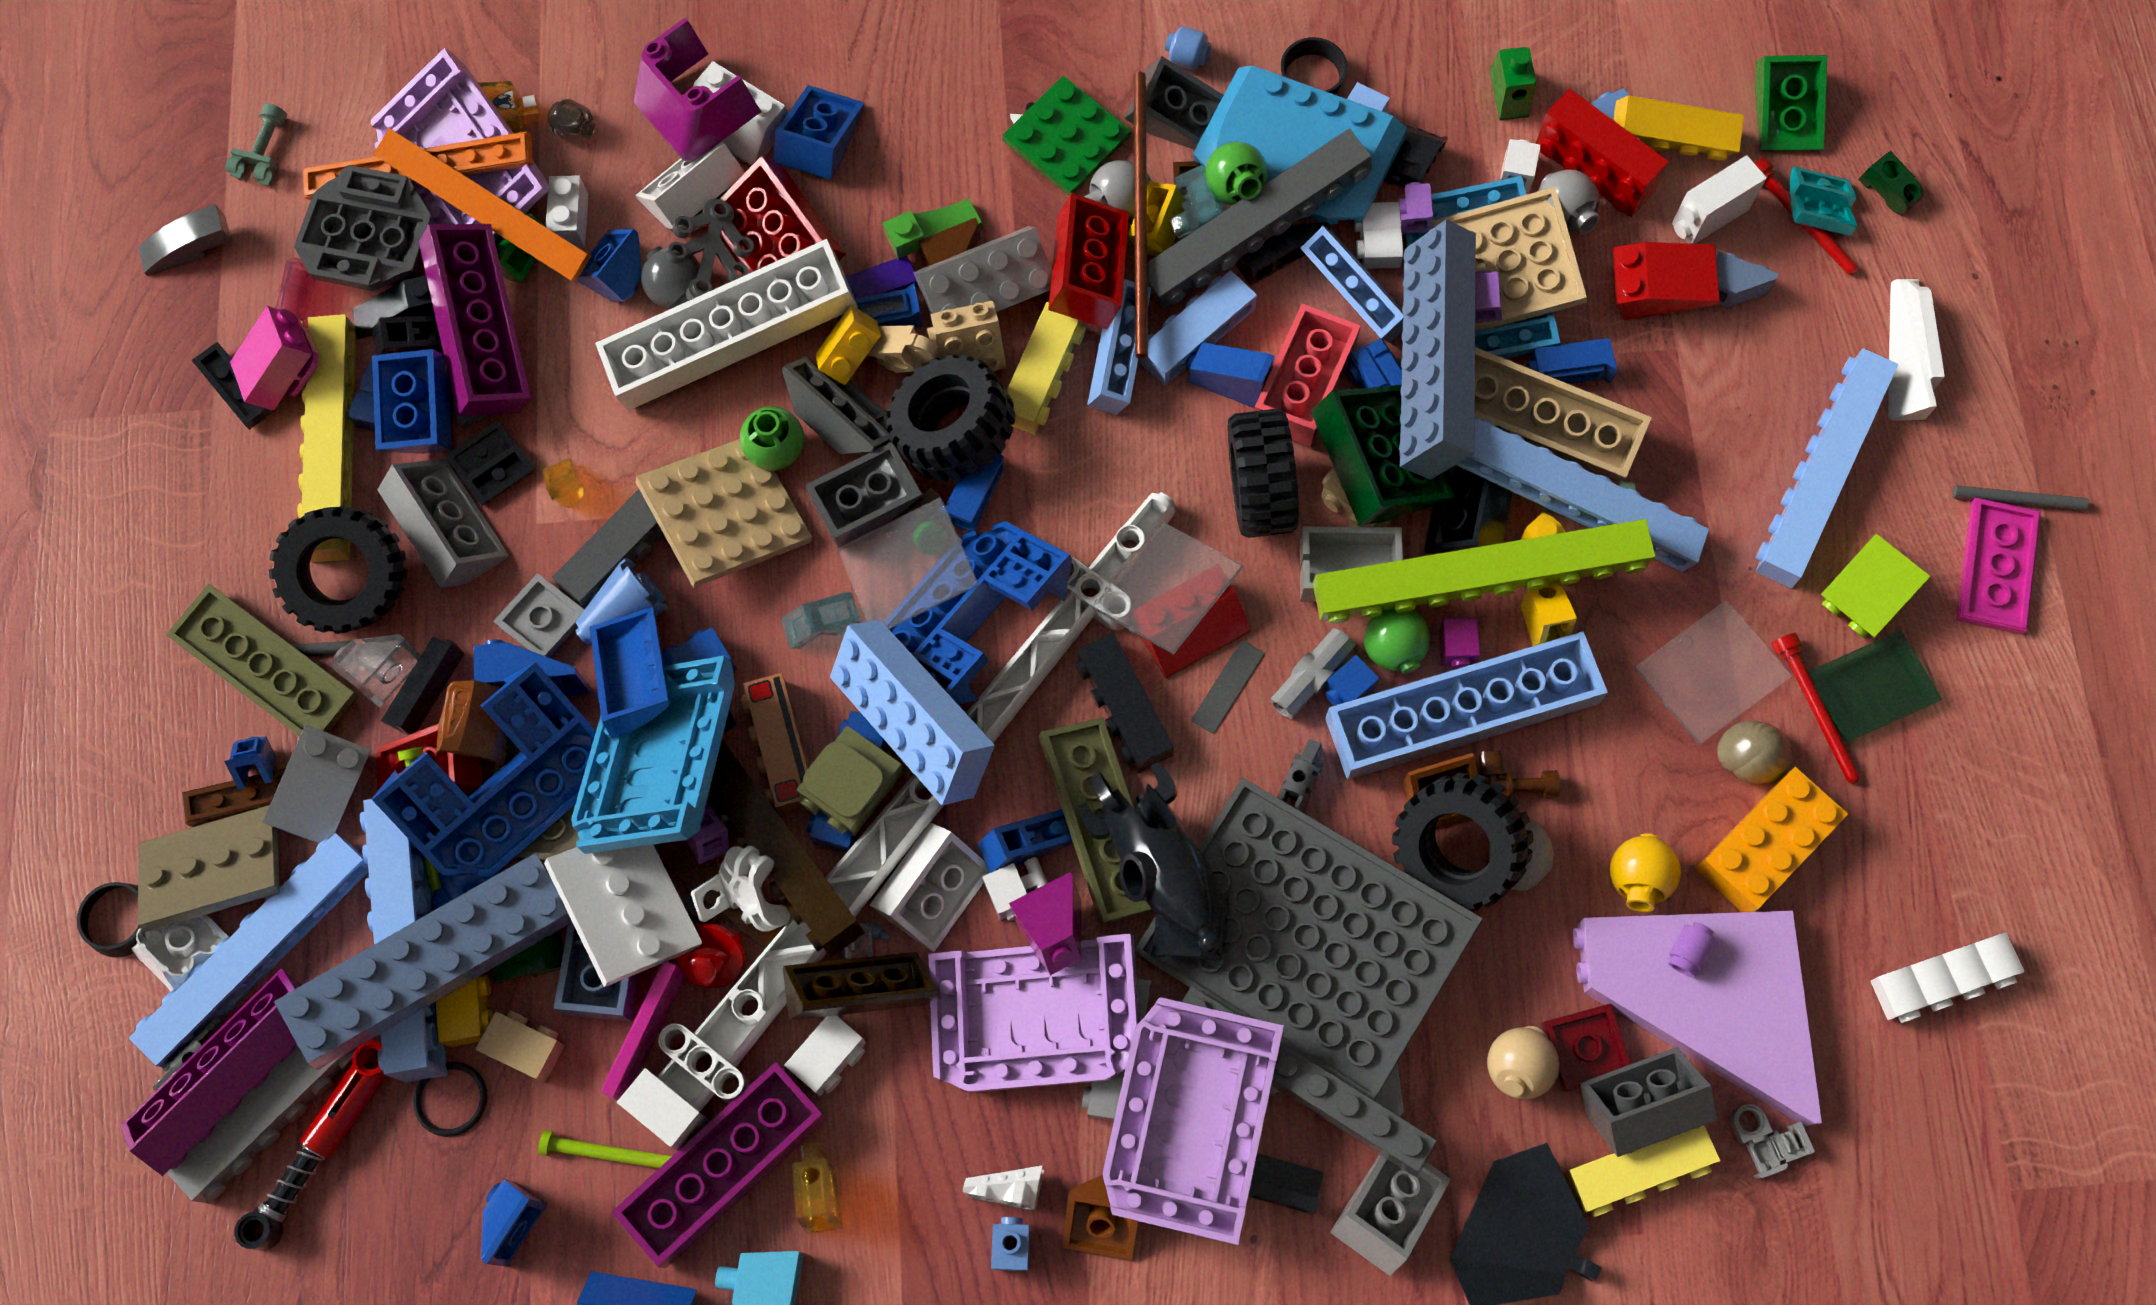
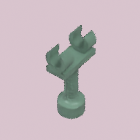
[225,104,288,185]

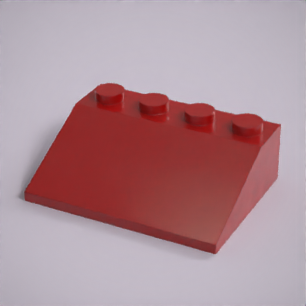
[705,156,846,275]

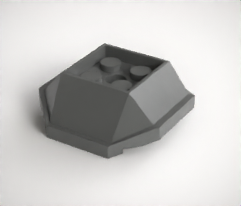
[294,165,435,291]

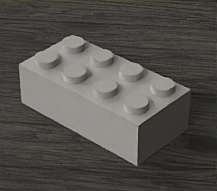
[913,226,1052,316]

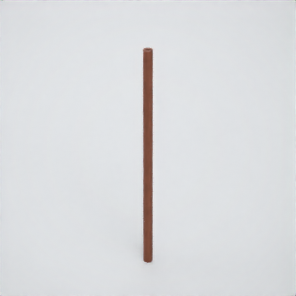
[1134,72,1148,359]

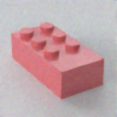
[1254,304,1361,447]

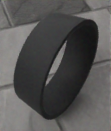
[1281,37,1347,95]
[77,882,140,957]

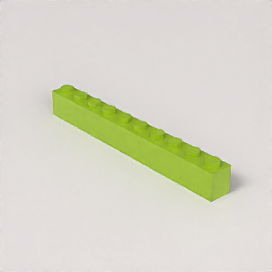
[1313,519,1655,624]

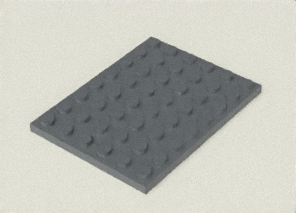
[1135,777,1483,1101]

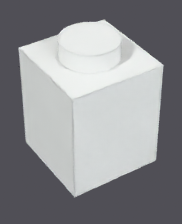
[1500,139,1540,192]

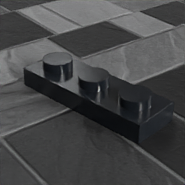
[192,342,275,430]

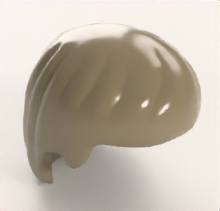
[1717,721,1793,784]

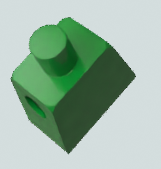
[1490,47,1536,120]

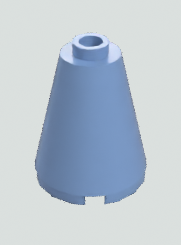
[575,558,669,645]

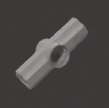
[1270,628,1356,720]

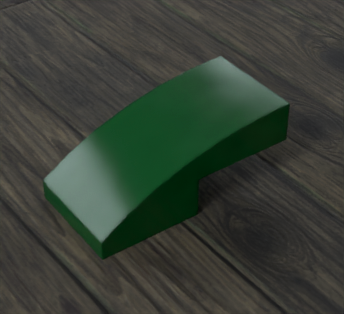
[491,934,564,985]

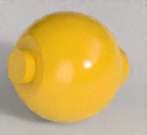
[1610,833,1681,912]

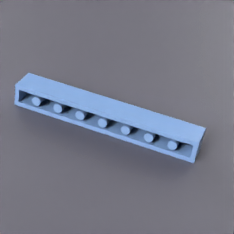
[1755,348,1899,589]
[1456,417,1709,572]
[129,833,369,1068]

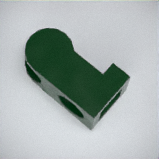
[1858,150,1924,214]

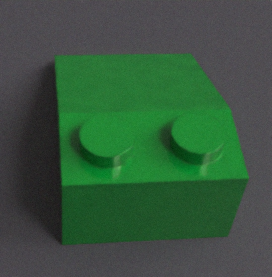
[1755,55,1828,151]

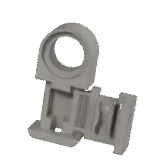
[1730,1104,1815,1179]

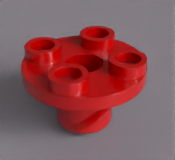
[676,923,745,988]

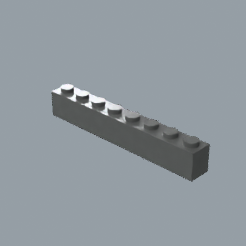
[1147,128,1372,309]
[1181,986,1437,1178]

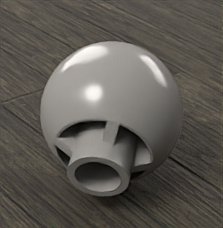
[1084,160,1151,222]
[1538,170,1600,235]

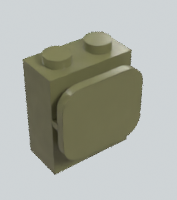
[796,726,904,837]

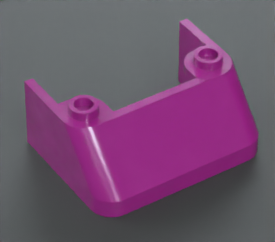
[634,18,761,162]

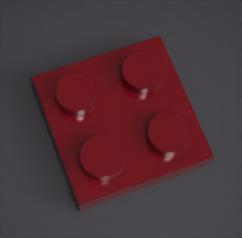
[1541,1004,1631,1092]

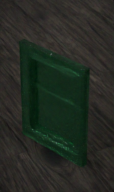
[1808,630,1942,743]

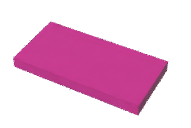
[1956,497,2041,635]
[601,961,686,1101]

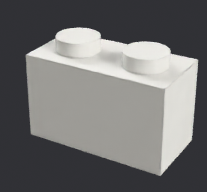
[546,175,589,249]
[785,1015,866,1096]

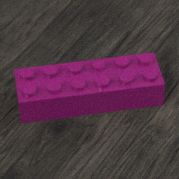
[419,224,531,416]
[120,968,302,1177]
[612,1062,828,1269]

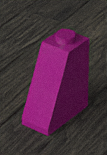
[1009,872,1081,975]

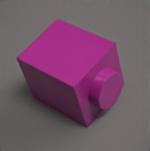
[1439,617,1480,670]

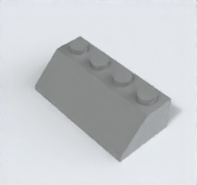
[377,458,509,589]

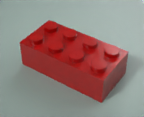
[1535,88,1669,218]
[1048,193,1129,329]

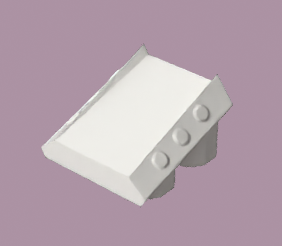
[131,915,229,992]
[962,1165,1044,1210]

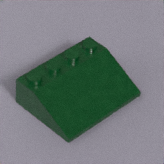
[1311,385,1455,526]

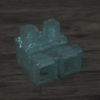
[1170,165,1227,239]

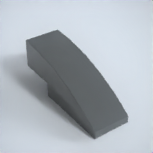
[138,204,232,276]

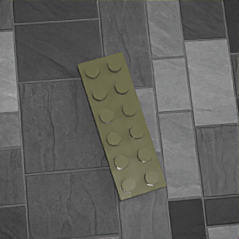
[166,583,359,736]
[1038,717,1153,926]

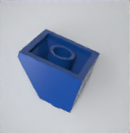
[577,229,642,301]
[481,1179,548,1267]

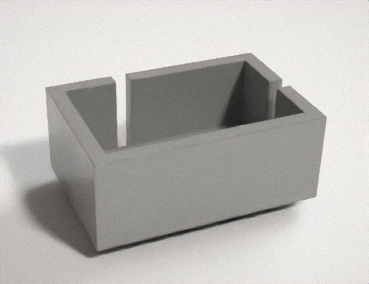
[1299,526,1403,602]

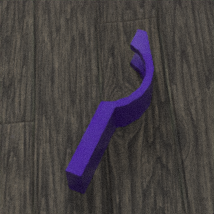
[844,256,918,299]

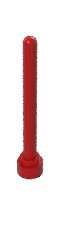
[1754,157,1858,275]
[1771,632,1860,784]

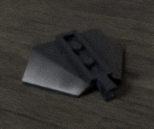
[1449,1143,1602,1305]

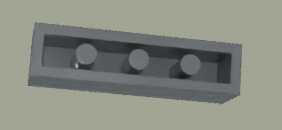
[552,489,665,609]

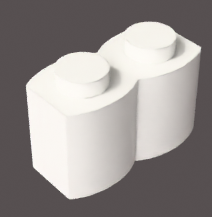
[1354,202,1403,269]

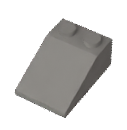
[263,724,371,844]
[1330,1154,1451,1276]

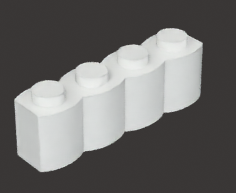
[1870,932,2025,1023]

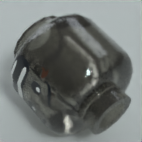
[548,99,595,144]

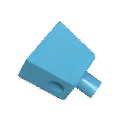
[715,1251,804,1305]

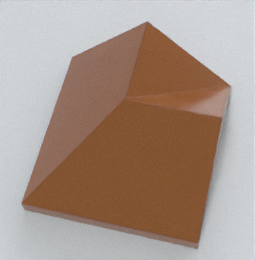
[1061,1175,1138,1261]

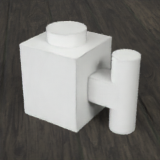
[982,857,1048,921]

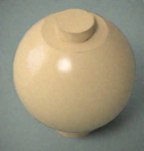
[1487,1026,1560,1100]

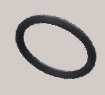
[413,1062,487,1137]

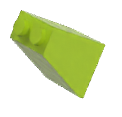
[1820,533,1930,638]

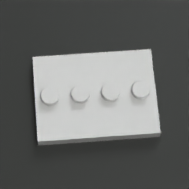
[544,844,702,987]

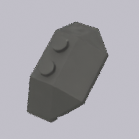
[782,356,891,454]

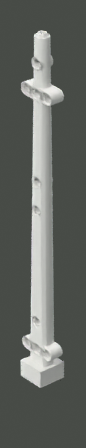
[617,492,1176,1151]

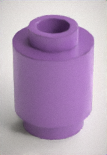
[1668,922,1717,978]

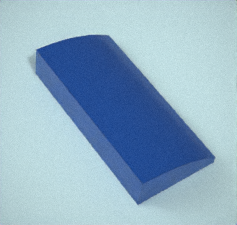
[590,606,670,739]

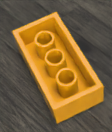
[1695,767,1848,912]

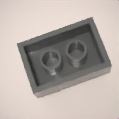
[1580,1047,1717,1157]

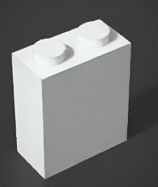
[1672,155,1767,244]

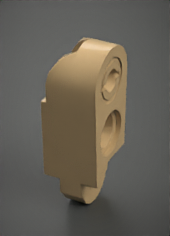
[867,325,938,373]

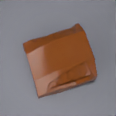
[436,680,508,768]

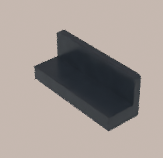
[381,636,464,736]
[1248,1154,1323,1215]

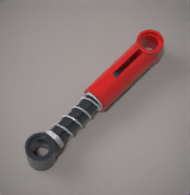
[234,1041,390,1250]

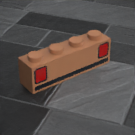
[740,672,809,816]

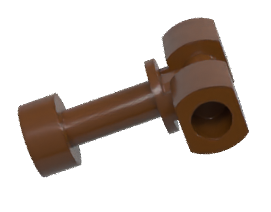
[1478,751,1560,798]

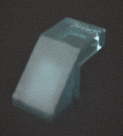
[781,592,861,649]

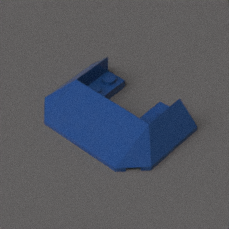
[884,521,1072,704]
[372,661,596,876]

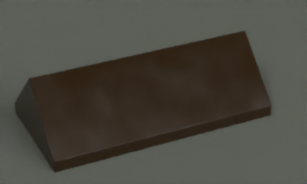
[783,952,939,1021]

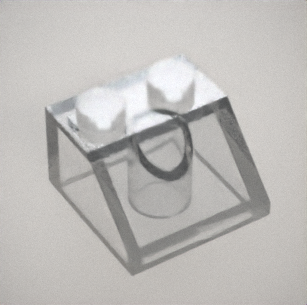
[329,634,421,708]

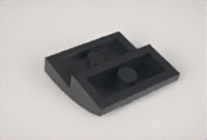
[445,420,535,506]

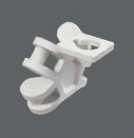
[691,846,790,932]

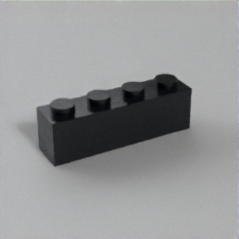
[1075,632,1174,773]

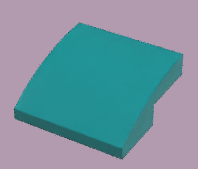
[1790,166,1857,236]

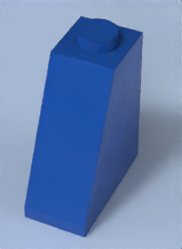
[1186,342,1275,408]

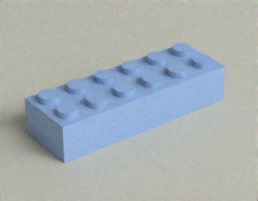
[830,620,995,805]

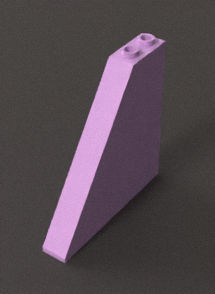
[1573,911,1822,1127]

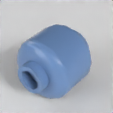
[1165,26,1212,70]

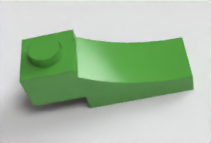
[883,198,983,259]

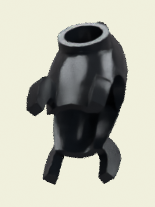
[1078,762,1220,952]

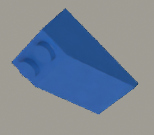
[773,85,865,179]
[474,639,591,696]

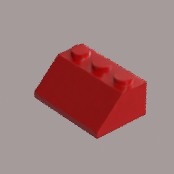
[1133,565,1251,678]

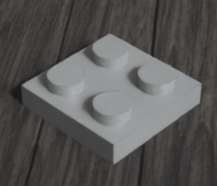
[493,573,584,658]

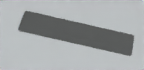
[1191,641,1264,733]

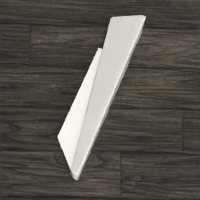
[1888,279,1945,421]

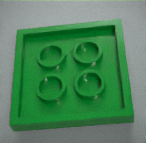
[1002,75,1131,196]

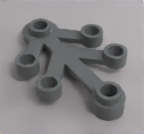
[666,199,754,301]

